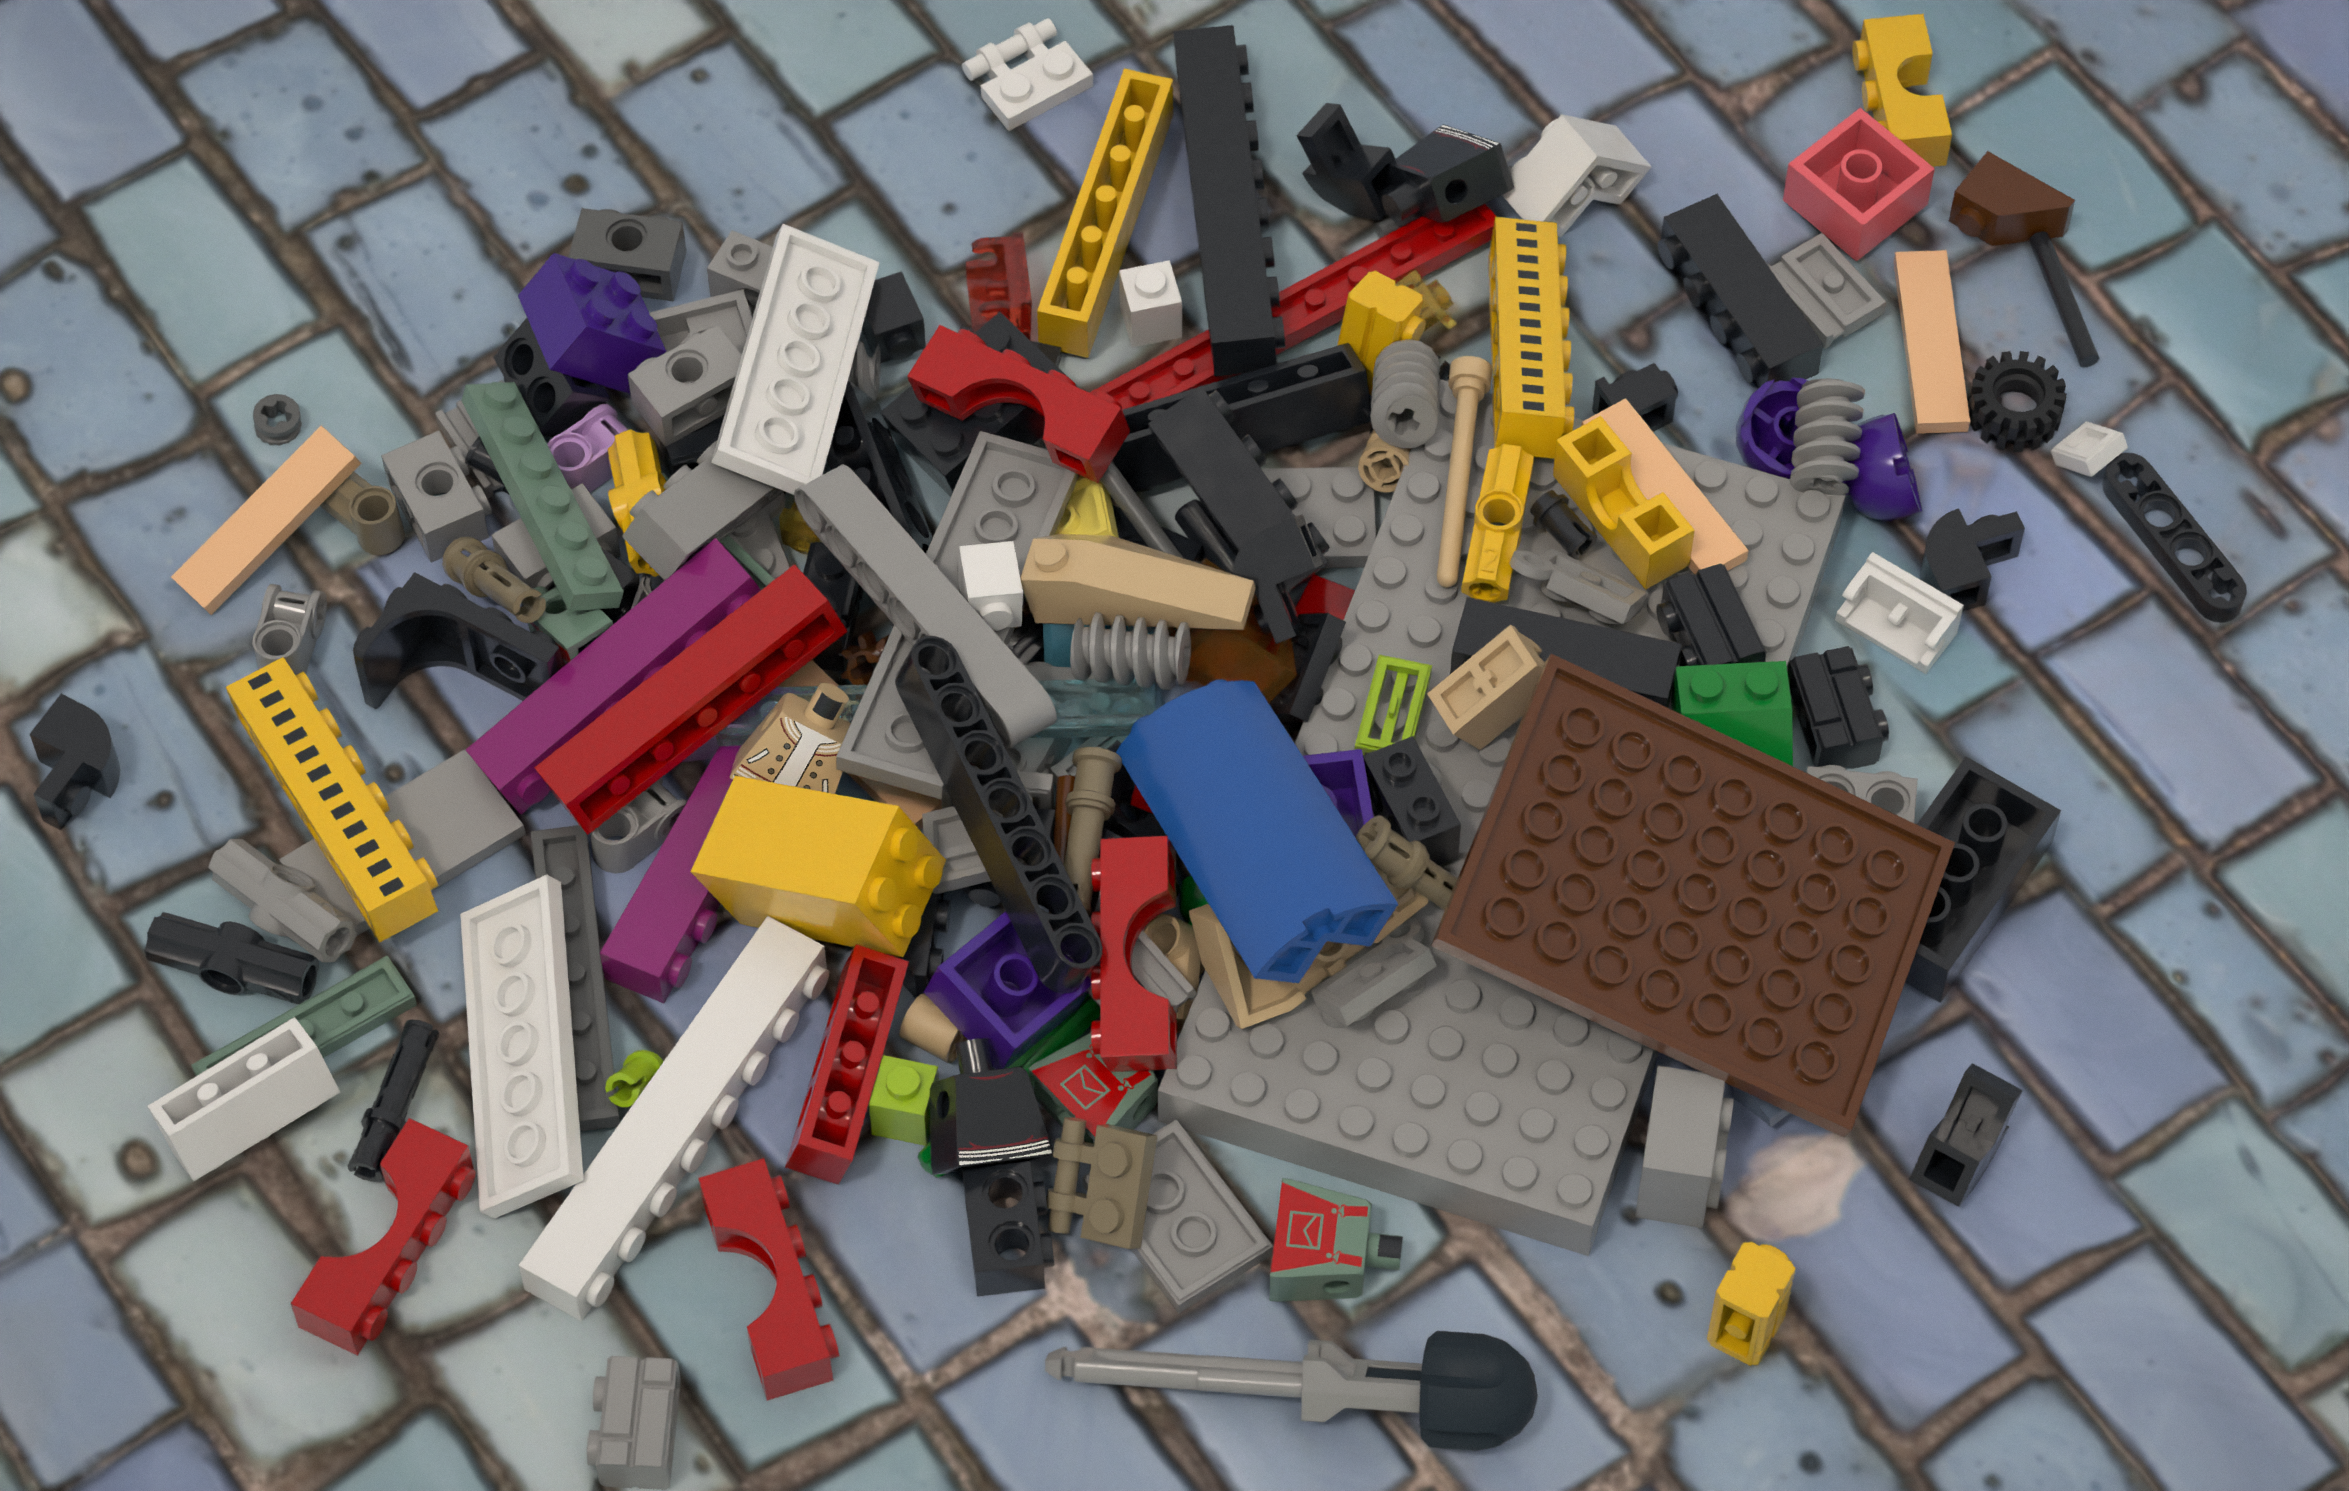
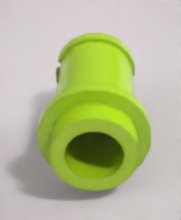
[605,1050,663,1107]

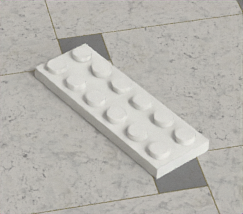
[711,224,880,495]
[460,875,584,1219]

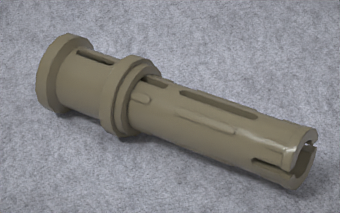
[442,536,546,623]
[1064,747,1122,916]
[1355,816,1458,911]

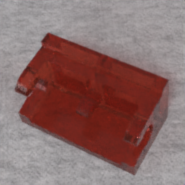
[965,232,1032,340]

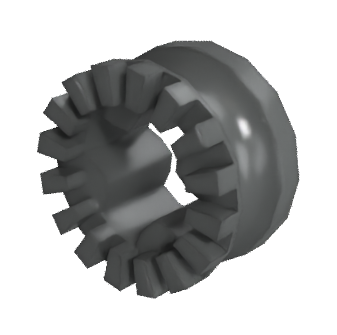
[253,394,302,446]

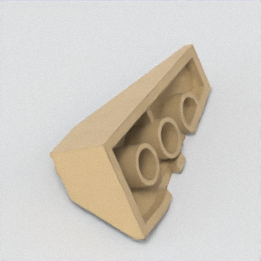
[1020,534,1256,630]
[1189,866,1429,1029]

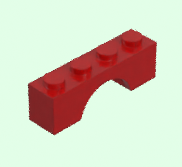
[907,325,1130,483]
[1091,836,1177,1072]
[290,1118,476,1356]
[698,1158,840,1401]

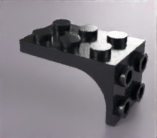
[353,572,563,709]

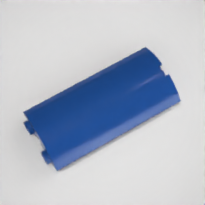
[1116,679,1398,983]

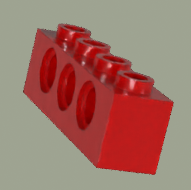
[785,944,909,1185]

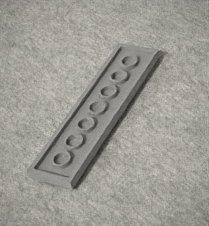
[836,431,1080,800]

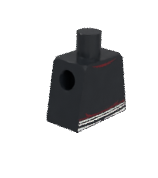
[1382,124,1514,223]
[930,1038,1053,1175]

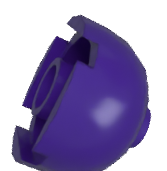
[1736,377,1808,479]
[1842,413,1922,521]

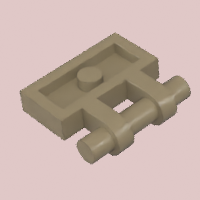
[1046,1117,1158,1249]

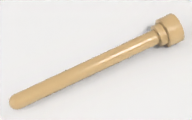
[1437,356,1493,588]

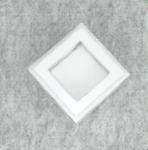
[2050,421,2128,477]

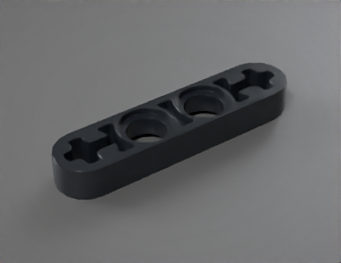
[2102,453,2247,623]

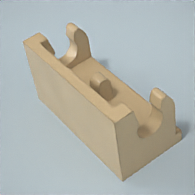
[1427,625,1545,750]

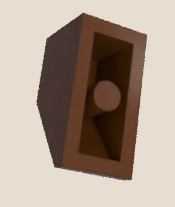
[1949,151,2075,246]

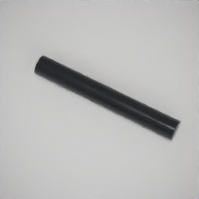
[2029,231,2099,367]

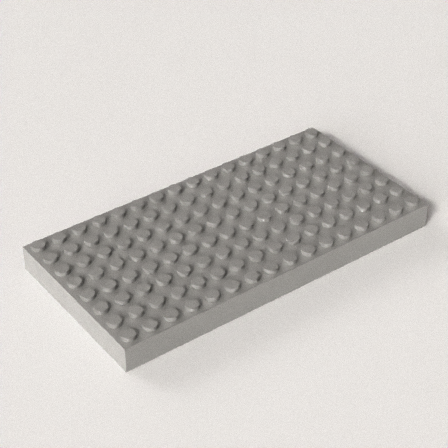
[1158,379,1846,1256]

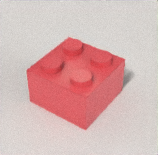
[1783,108,1935,262]

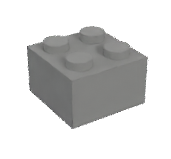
[1635,1066,1734,1228]

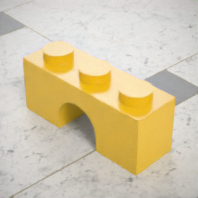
[1852,14,1952,167]
[1553,416,1695,590]

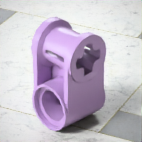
[547,404,636,493]

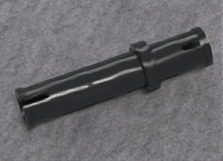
[347,1019,439,1182]

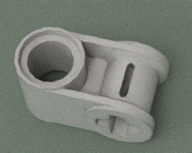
[252,584,327,675]
[590,777,687,874]

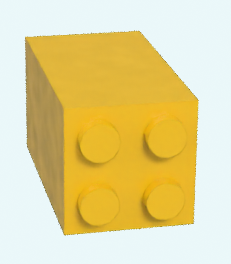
[690,776,946,957]

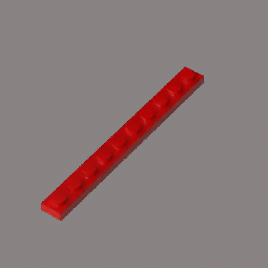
[1042,204,1497,438]

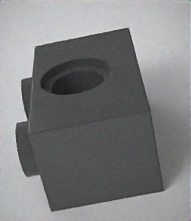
[568,208,687,302]

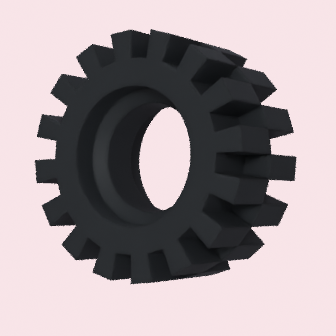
[1968,351,2067,452]

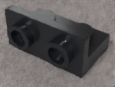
[1266,613,1346,732]

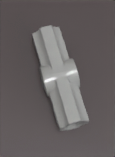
[208,839,357,962]

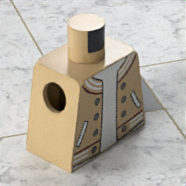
[729,683,851,794]

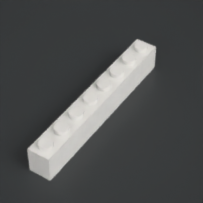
[519,916,829,1321]

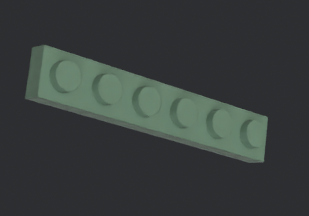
[461,382,624,611]

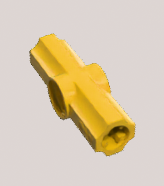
[608,429,667,577]
[1461,443,1534,603]

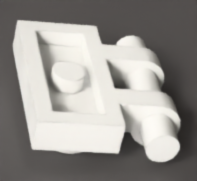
[962,18,1093,131]

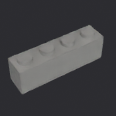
[622,441,785,580]

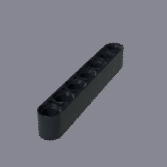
[895,636,1103,994]

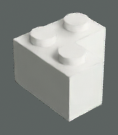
[1502,114,1652,237]

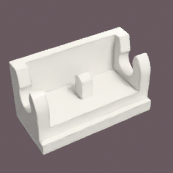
[1835,552,1964,674]

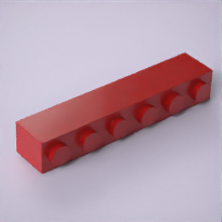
[534,564,848,835]

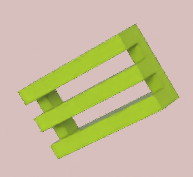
[1355,654,1432,755]

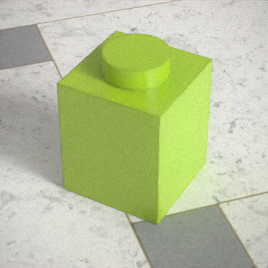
[869,1055,939,1146]

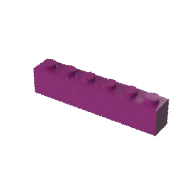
[466,538,761,814]
[600,697,778,1004]

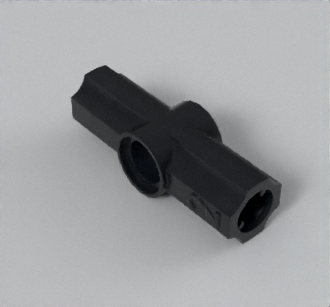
[144,912,319,1004]

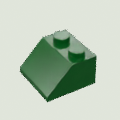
[1671,661,1793,766]

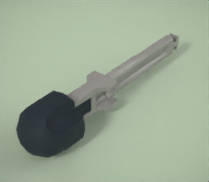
[1045,1331,1538,1451]

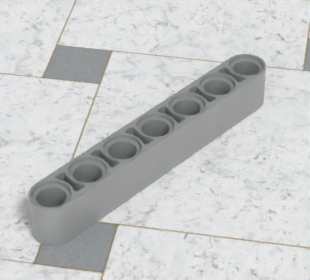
[794,464,1057,750]

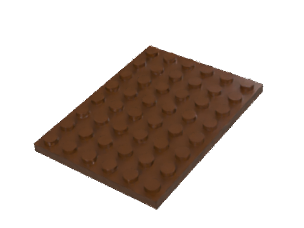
[1431,653,1955,1138]

